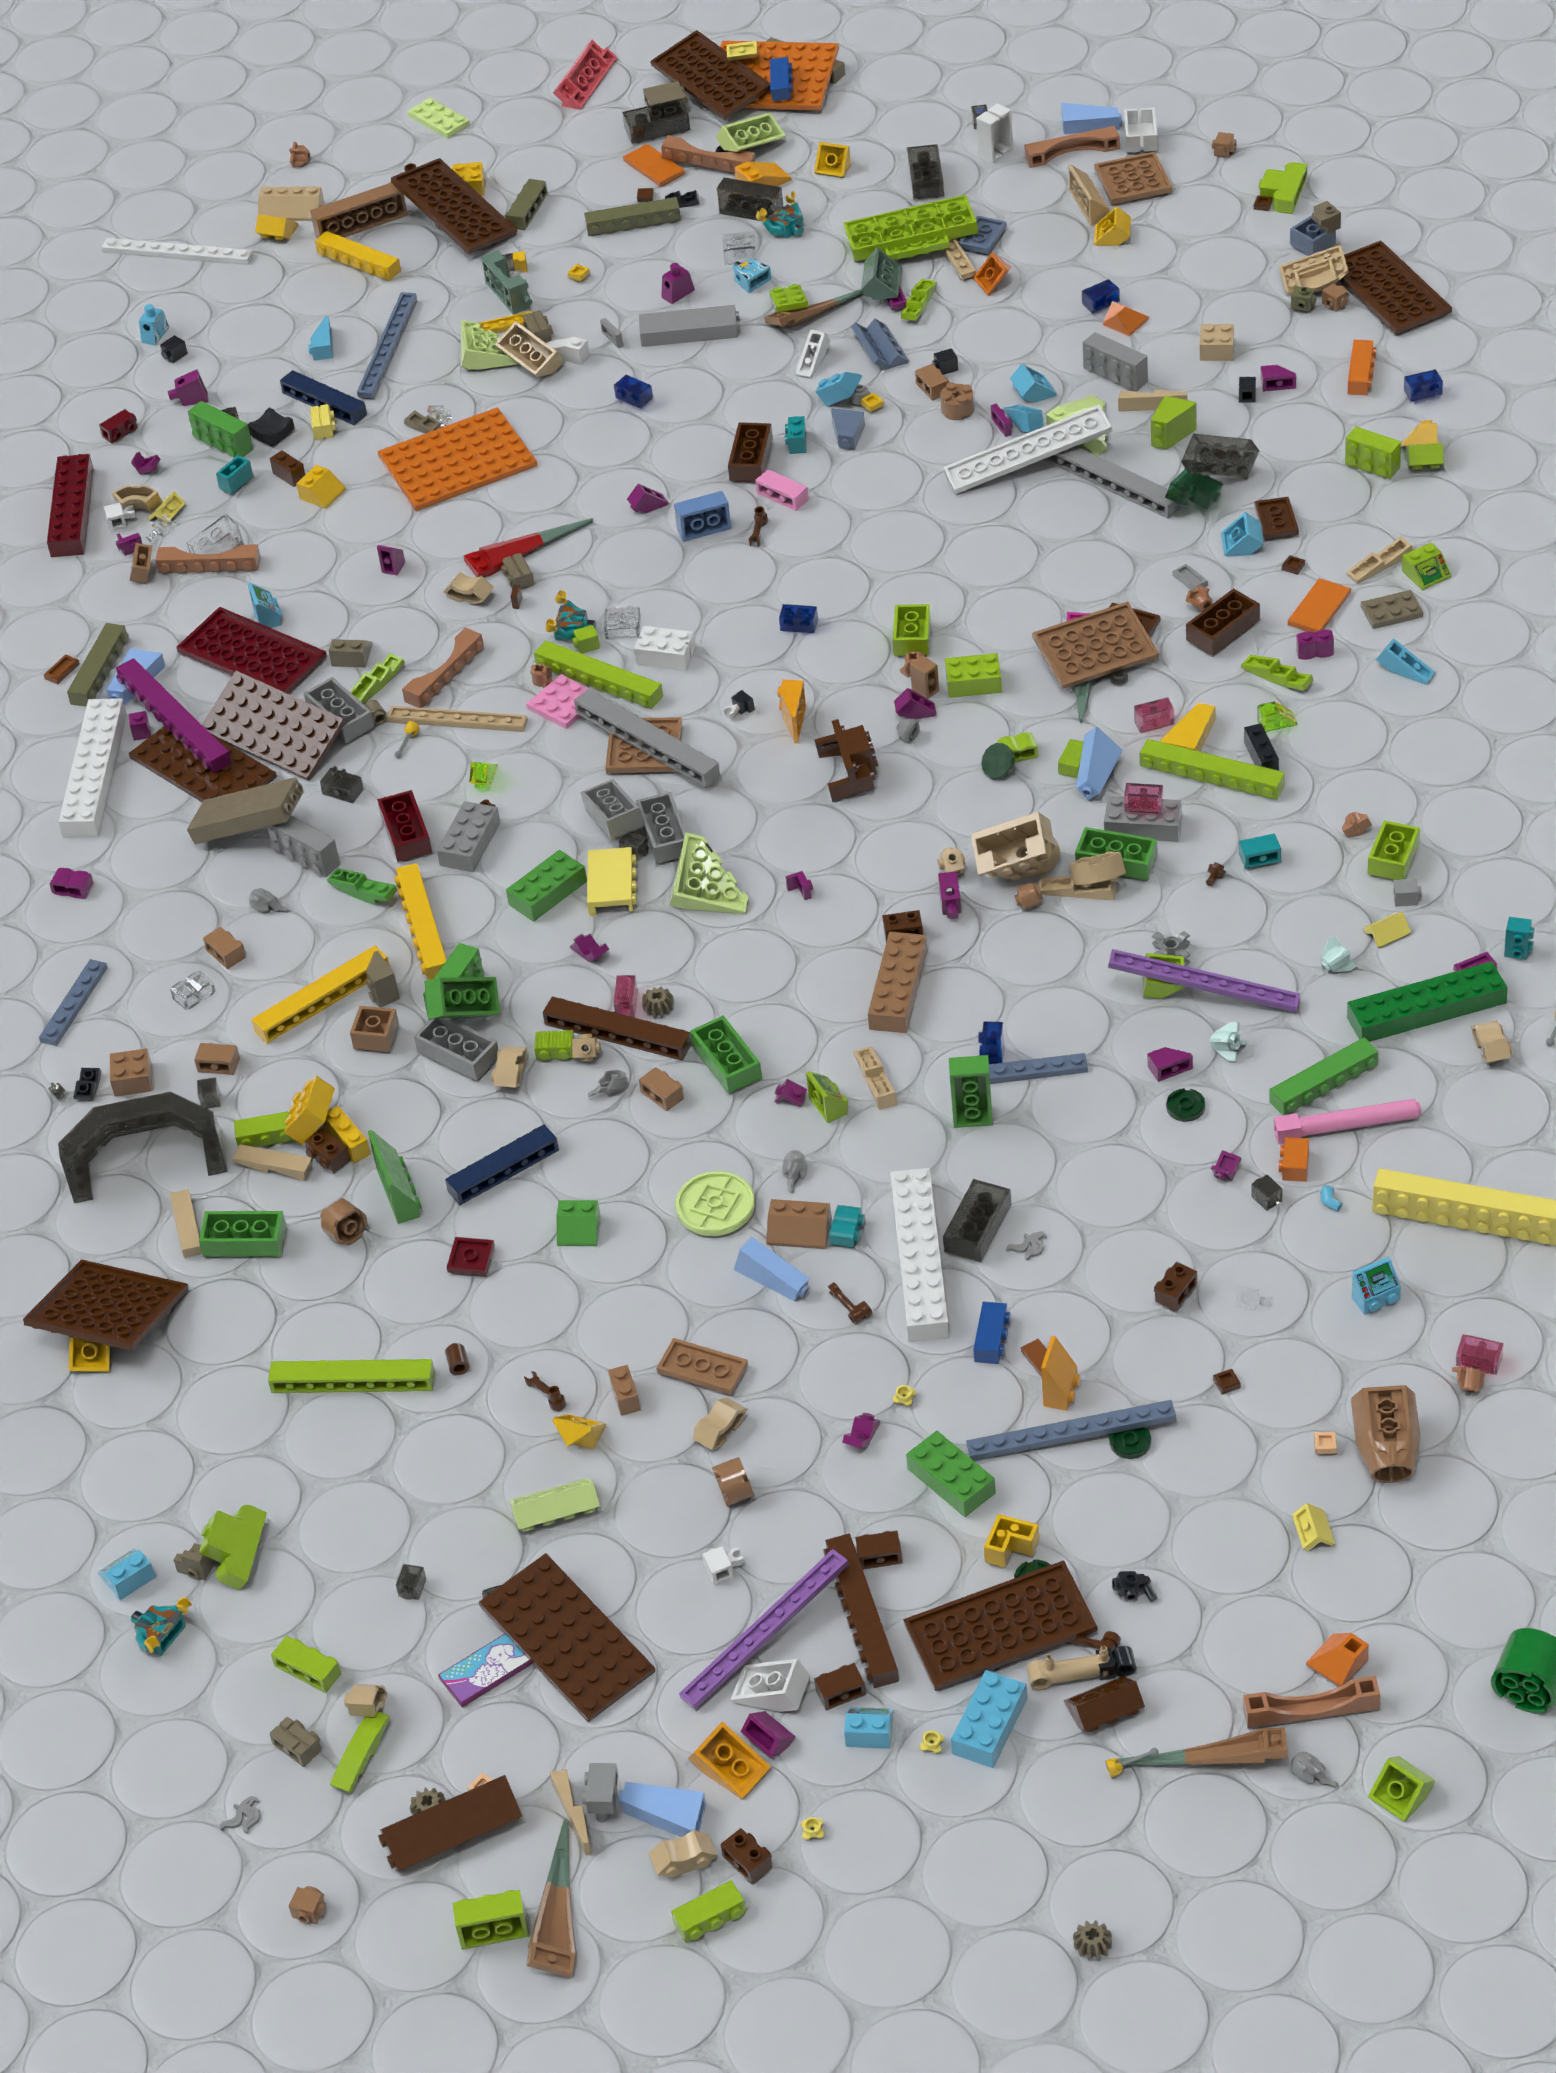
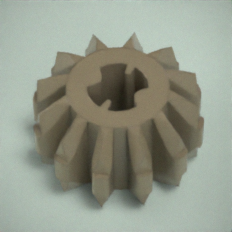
[642,986,674,1018]
[409,1787,446,1815]
[1073,1920,1112,1960]

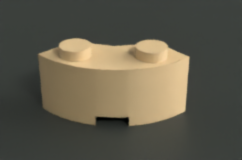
[112,484,162,512]
[443,572,494,604]
[1069,851,1126,887]
[1471,1020,1512,1062]
[491,1046,527,1087]
[692,1398,747,1450]
[344,1684,387,1717]
[648,1830,717,1878]

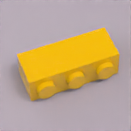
[324,1106,371,1164]

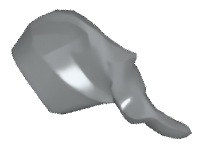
[249,888,289,912]
[588,1070,627,1097]
[782,1150,806,1192]
[1291,1752,1338,1787]

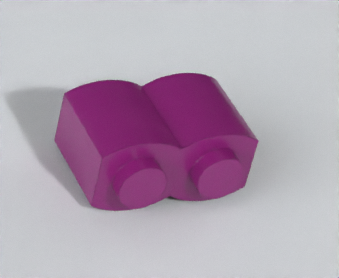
[1296,629,1334,660]
[49,868,93,899]

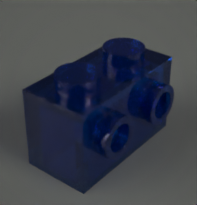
[1082,279,1120,313]
[1404,369,1443,402]
[614,375,653,409]
[779,604,818,633]
[978,1021,1005,1064]

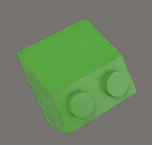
[557,1200,601,1246]

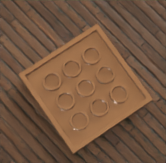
[1094,152,1172,205]
[605,717,682,773]

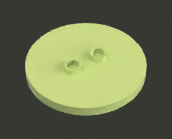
[675,1171,755,1236]

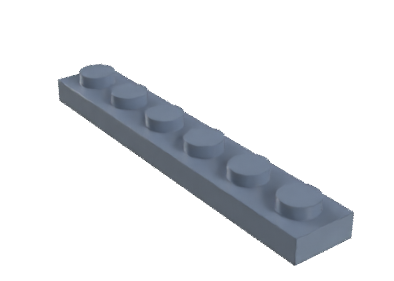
[39,959,108,1046]
[989,1053,1088,1084]

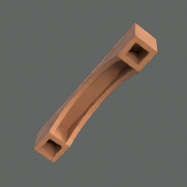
[1024,126,1120,168]
[661,135,755,173]
[155,544,261,573]
[402,627,484,708]
[1243,1676,1380,1729]

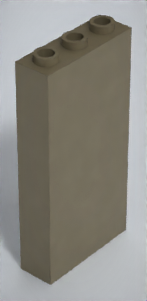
[187,777,304,844]

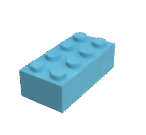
[951,1670,1027,1768]

